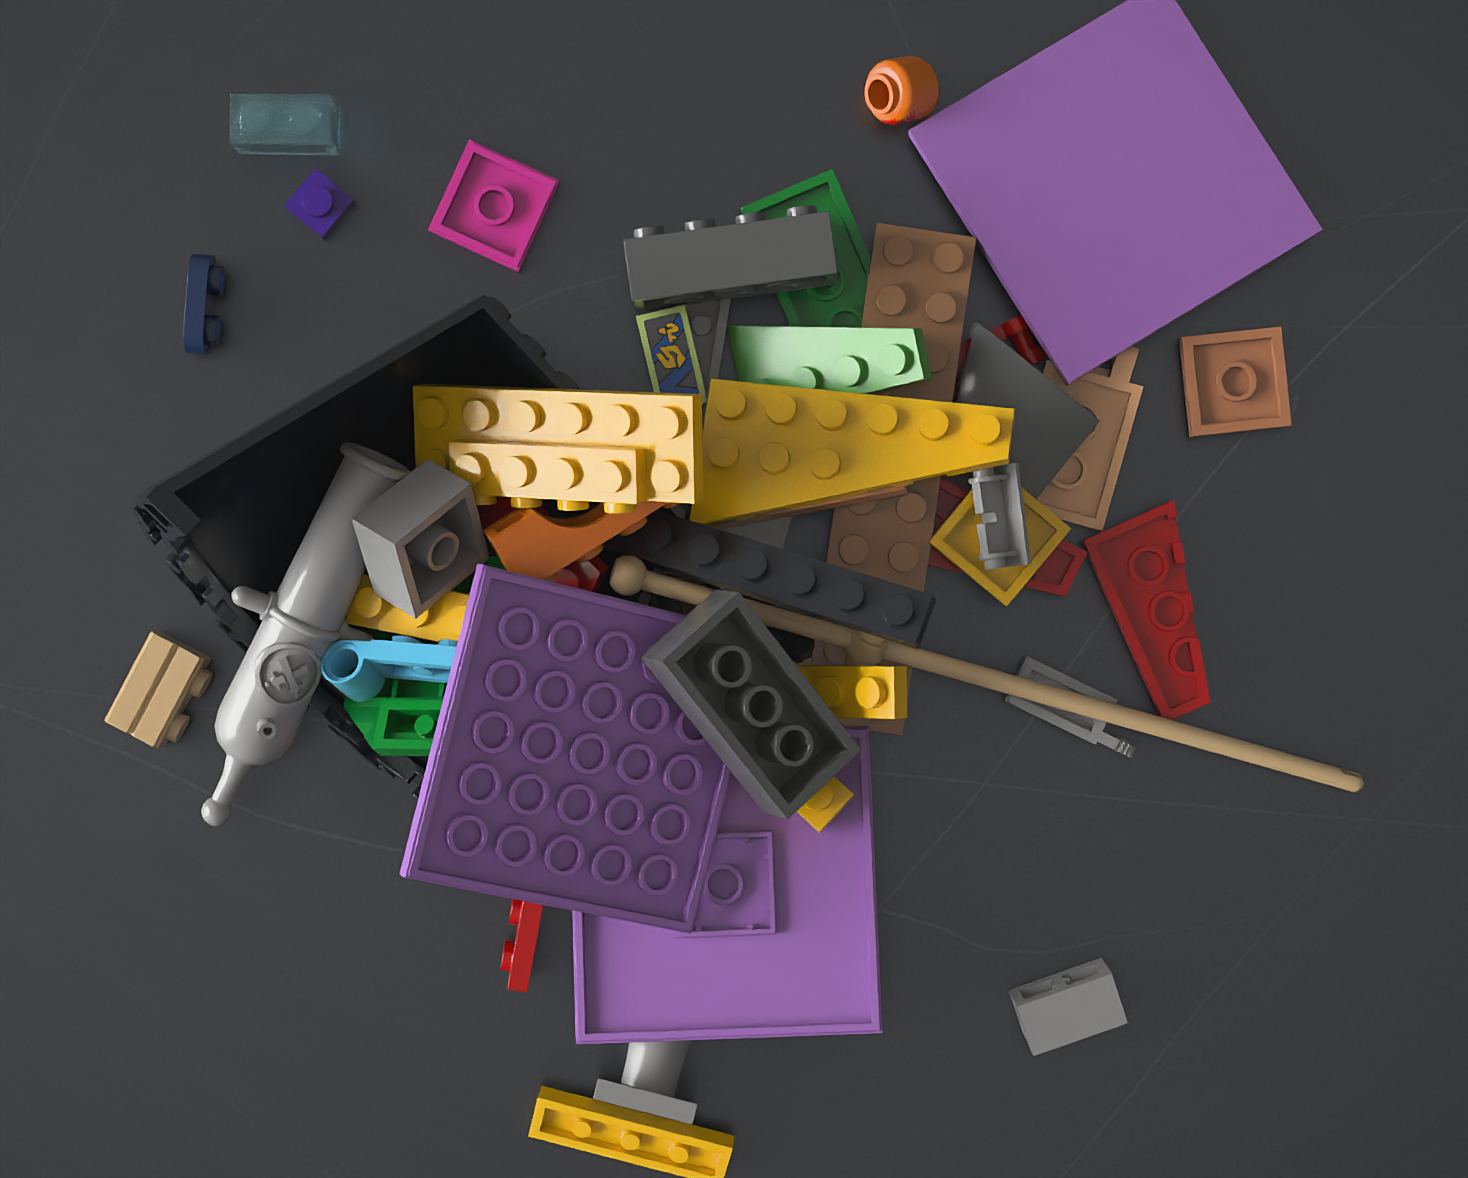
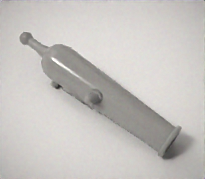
[201,442,411,826]

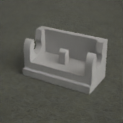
[1008,957,1128,1056]

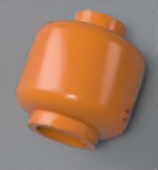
[864,56,939,125]

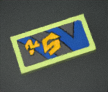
[636,304,708,405]

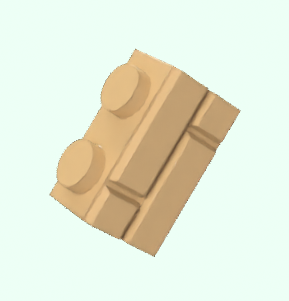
[104,631,213,748]

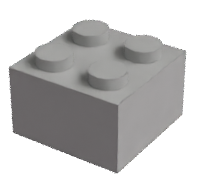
[351,459,490,619]

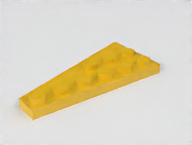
[690,379,1015,527]

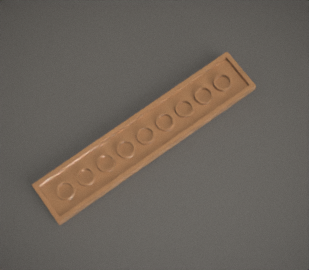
[810,223,976,735]

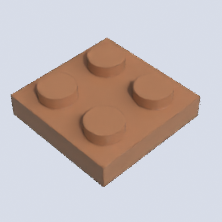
[1179,326,1292,437]

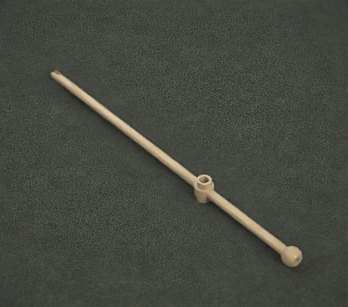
[609,555,1364,792]

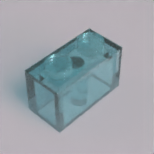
[230,94,340,155]

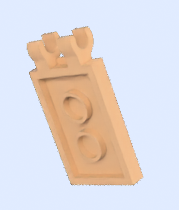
[1037,347,1144,531]

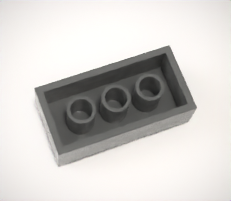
[623,205,837,312]
[640,590,861,820]

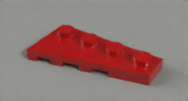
[1081,500,1211,720]

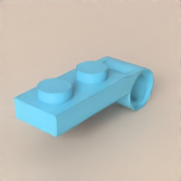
[321,635,458,702]

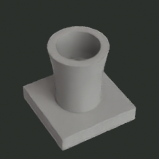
[593,1040,697,1124]

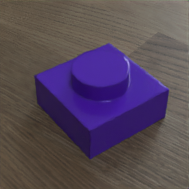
[284,168,356,240]

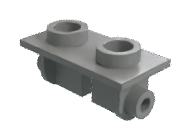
[969,462,1031,570]

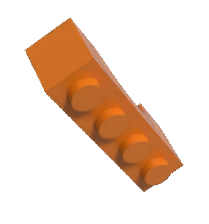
[482,501,680,582]

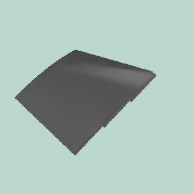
[953,322,1100,499]

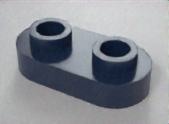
[183,254,225,355]

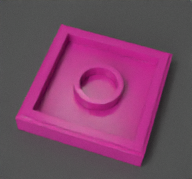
[428,139,561,273]

